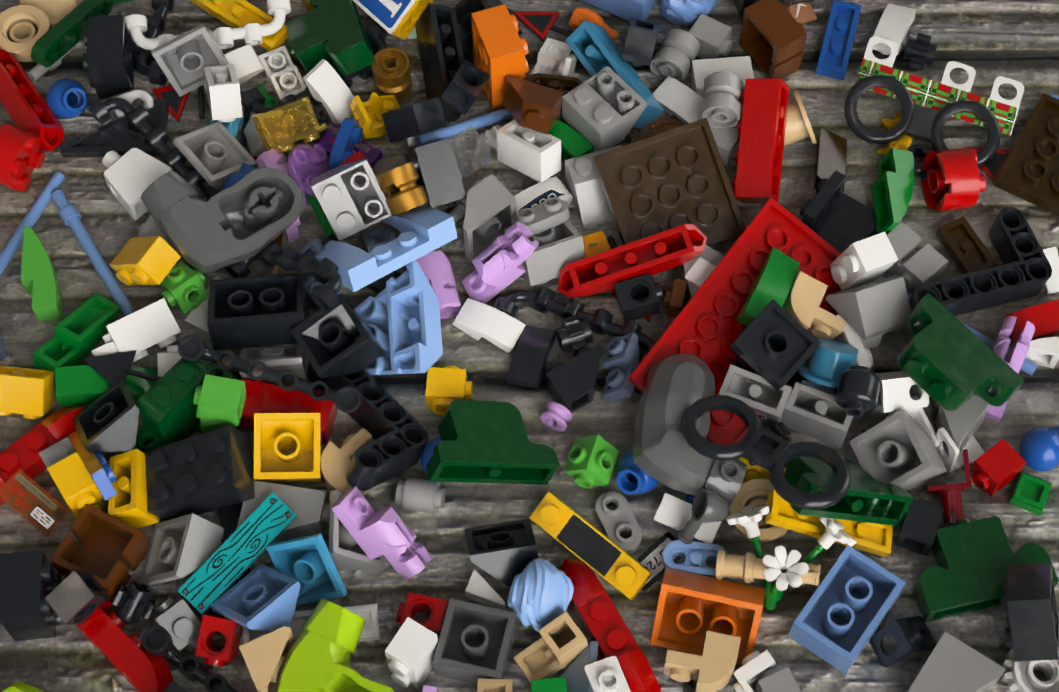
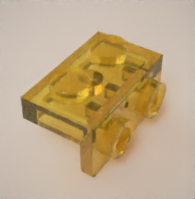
[252,96,328,154]

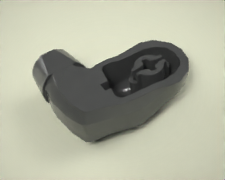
[141,167,303,273]
[633,353,747,506]

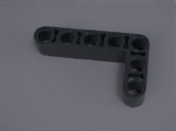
[909,207,1052,316]
[308,363,429,491]

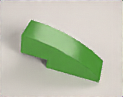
[21,227,64,321]

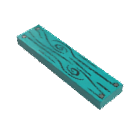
[178,492,298,615]

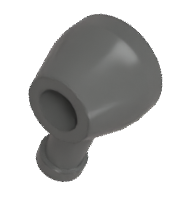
[677,488,729,544]

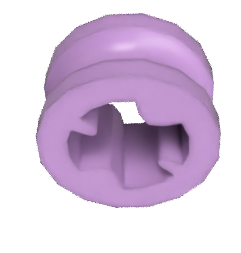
[540,402,572,432]

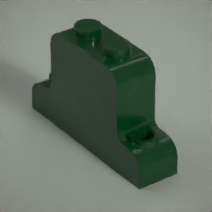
[897,293,1025,411]
[135,358,242,453]
[426,399,560,485]
[784,457,914,526]

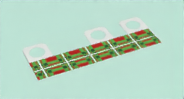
[855,36,1024,136]

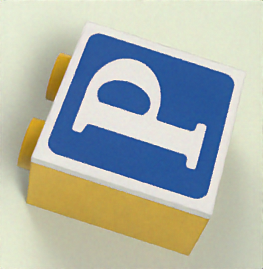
[353,0,434,40]

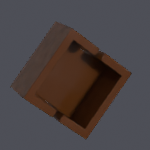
[739,0,807,79]
[50,504,151,601]

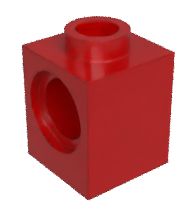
[970,439,1026,497]
[396,592,448,641]
[195,613,243,667]

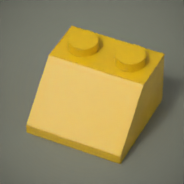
[254,413,322,483]

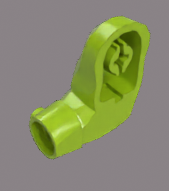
[276,599,395,692]

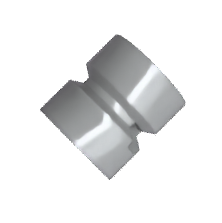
[650,29,701,83]
[701,72,743,129]

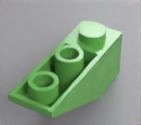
[194,374,247,433]

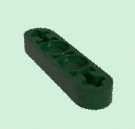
[31,0,113,67]

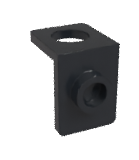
[870,616,937,667]

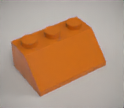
[650,567,765,665]

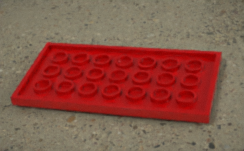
[627,197,841,445]

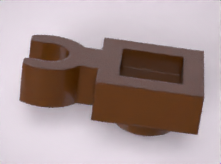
[664,278,687,331]

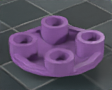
[288,144,330,197]

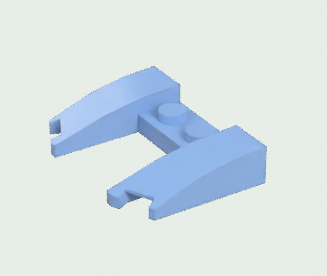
[315,207,458,292]

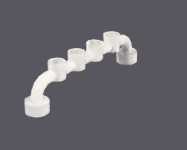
[125,0,291,50]

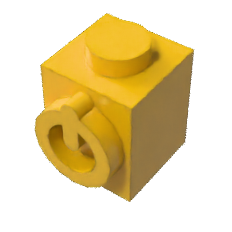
[425,365,473,416]

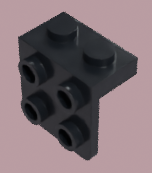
[799,170,876,254]

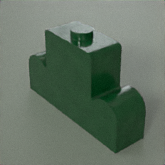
[286,0,376,75]
[914,516,1059,623]

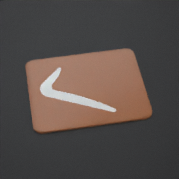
[788,2,817,24]

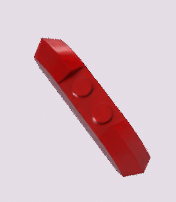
[0,49,64,151]
[557,224,708,298]
[0,405,89,505]
[559,558,661,692]
[75,599,173,692]

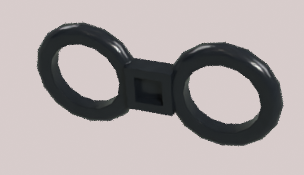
[844,75,1001,167]
[682,395,851,509]

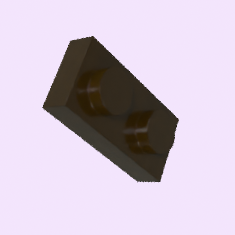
[936,216,997,274]

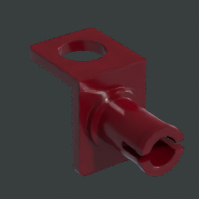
[926,449,972,524]

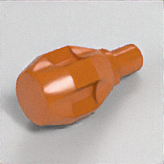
[568,7,619,42]

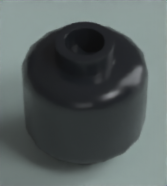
[835,365,881,417]

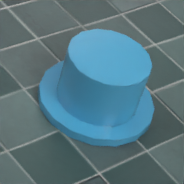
[798,339,858,388]

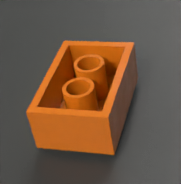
[471,4,529,112]

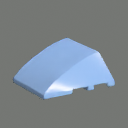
[355,260,443,375]

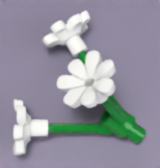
[726,505,857,610]

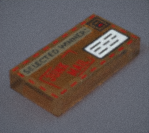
[0,468,70,537]

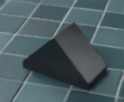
[381,97,447,143]

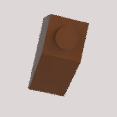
[502,75,564,134]

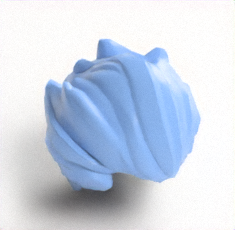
[507,558,574,631]

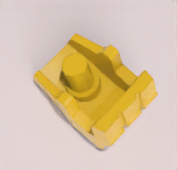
[349,92,400,139]

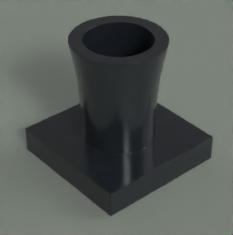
[729,299,821,391]

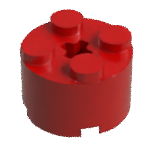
[0,122,45,192]
[921,148,986,212]

